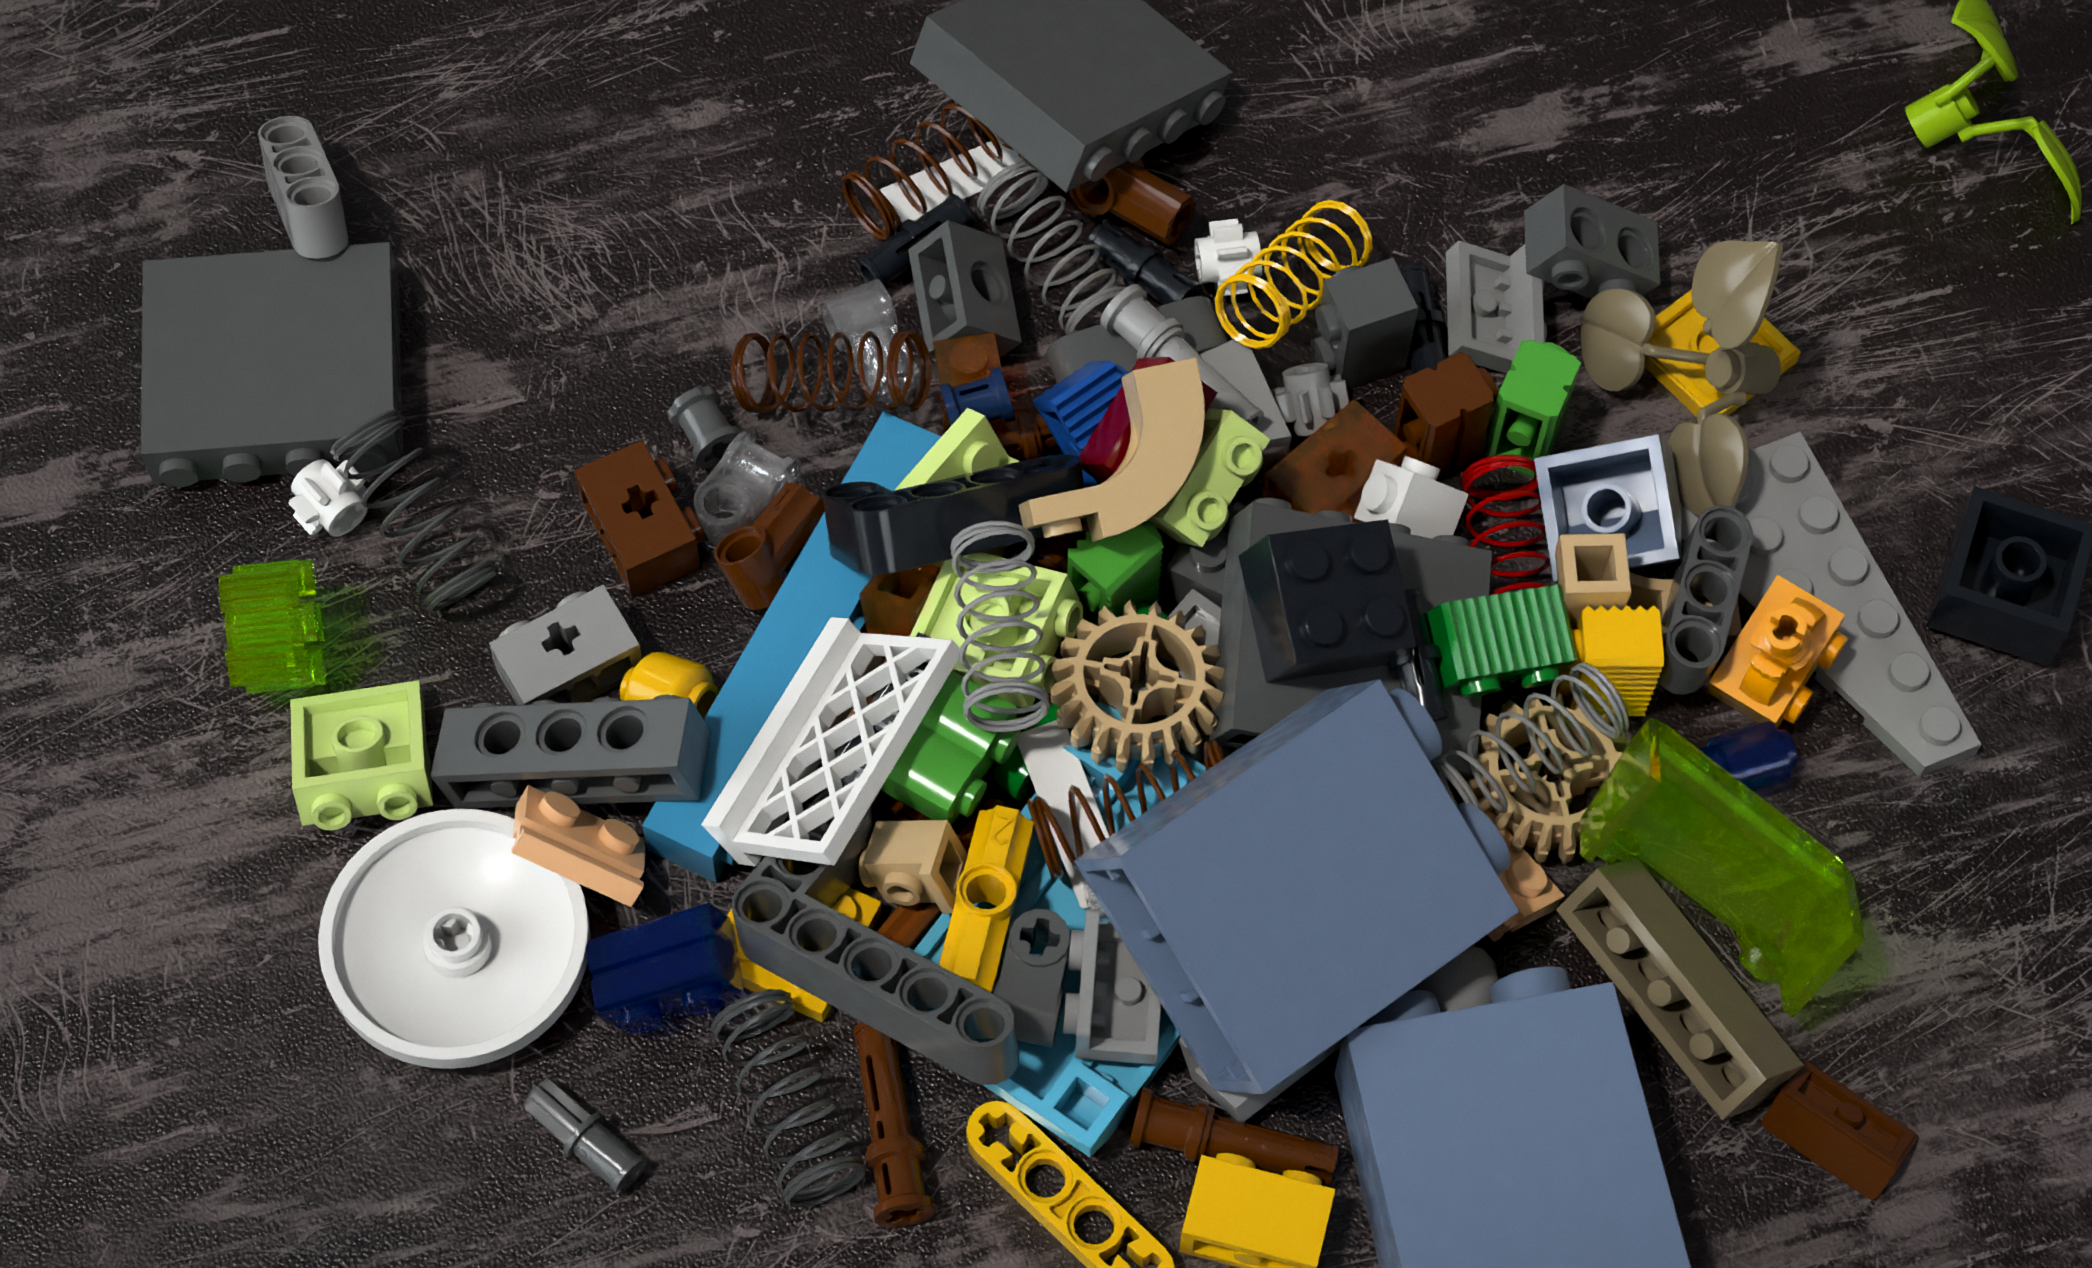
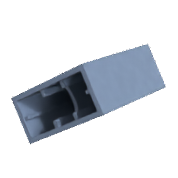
[1074,679,1519,1094]
[1334,966,1691,1268]

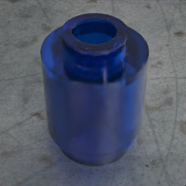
[1694,721,1797,800]

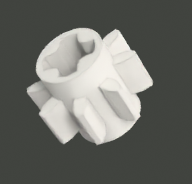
[1194,218,1262,296]
[288,459,368,537]

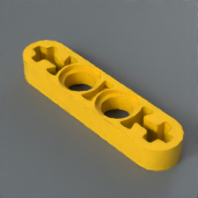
[966,1101,1175,1268]

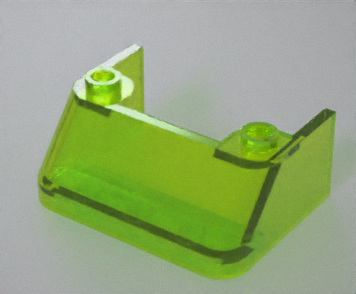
[1580,718,1865,1018]

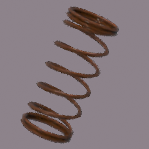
[841,104,1014,240]
[730,330,931,413]
[1027,739,1224,881]

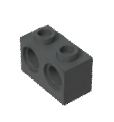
[1524,184,1661,299]

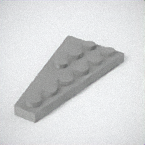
[1680,432,1982,777]

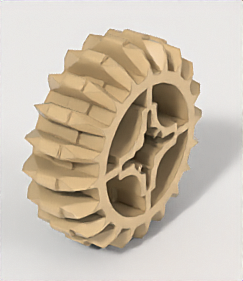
[1050,600,1225,773]
[1467,692,1639,865]

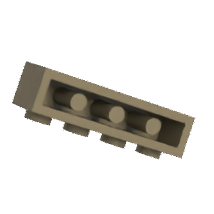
[1556,857,1804,1120]

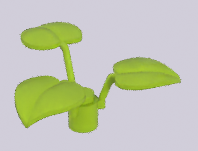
[1905,0,2082,225]

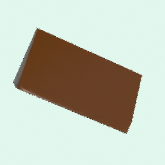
[1761,1059,1918,1200]

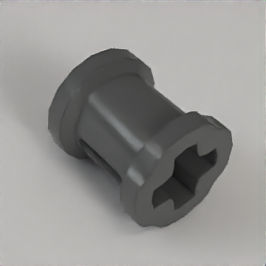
[667,386,745,469]

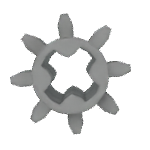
[1271,363,1351,436]

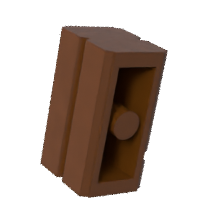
[1391,352,1498,481]

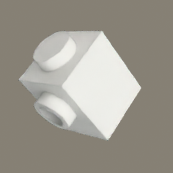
[1354,456,1469,539]

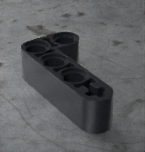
[822,454,1087,575]

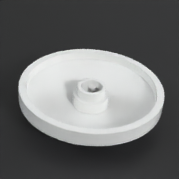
[318,809,591,1069]

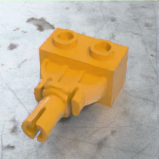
[1708,575,1848,733]

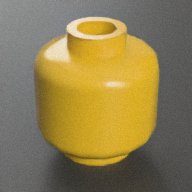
[620,652,719,720]

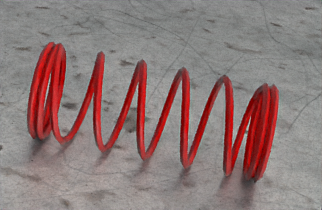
[1461,455,1550,596]

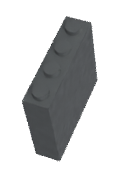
[910,0,1233,192]
[141,242,403,487]
[1209,498,1492,787]

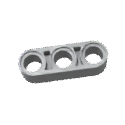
[258,116,349,259]

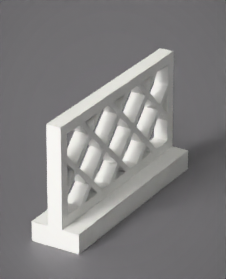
[701,617,960,866]

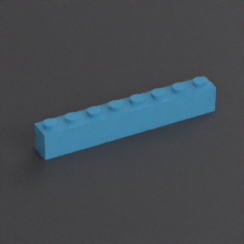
[642,412,941,883]

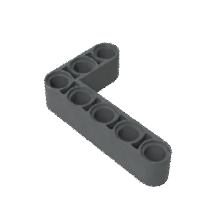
[732,789,1019,1085]

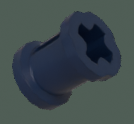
[939,367,1016,426]

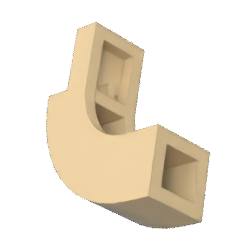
[1018,357,1205,542]
[1555,534,1742,647]

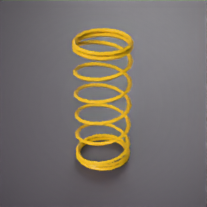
[1215,200,1373,349]

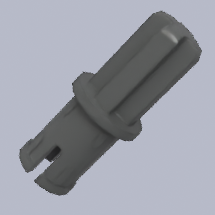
[523,1079,647,1194]

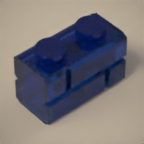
[586,902,744,1033]

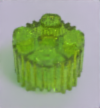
[218,559,327,694]

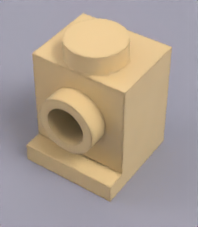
[859,820,968,914]

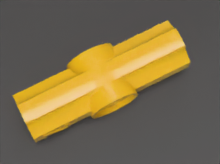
[939,805,1035,994]

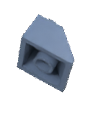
[1534,434,1681,583]

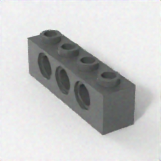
[430,695,711,809]

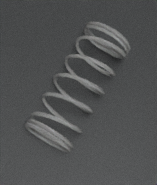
[977,161,1126,335]
[950,521,1050,732]
[1430,662,1629,812]

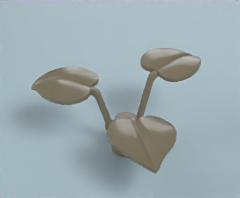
[1581,240,1784,517]

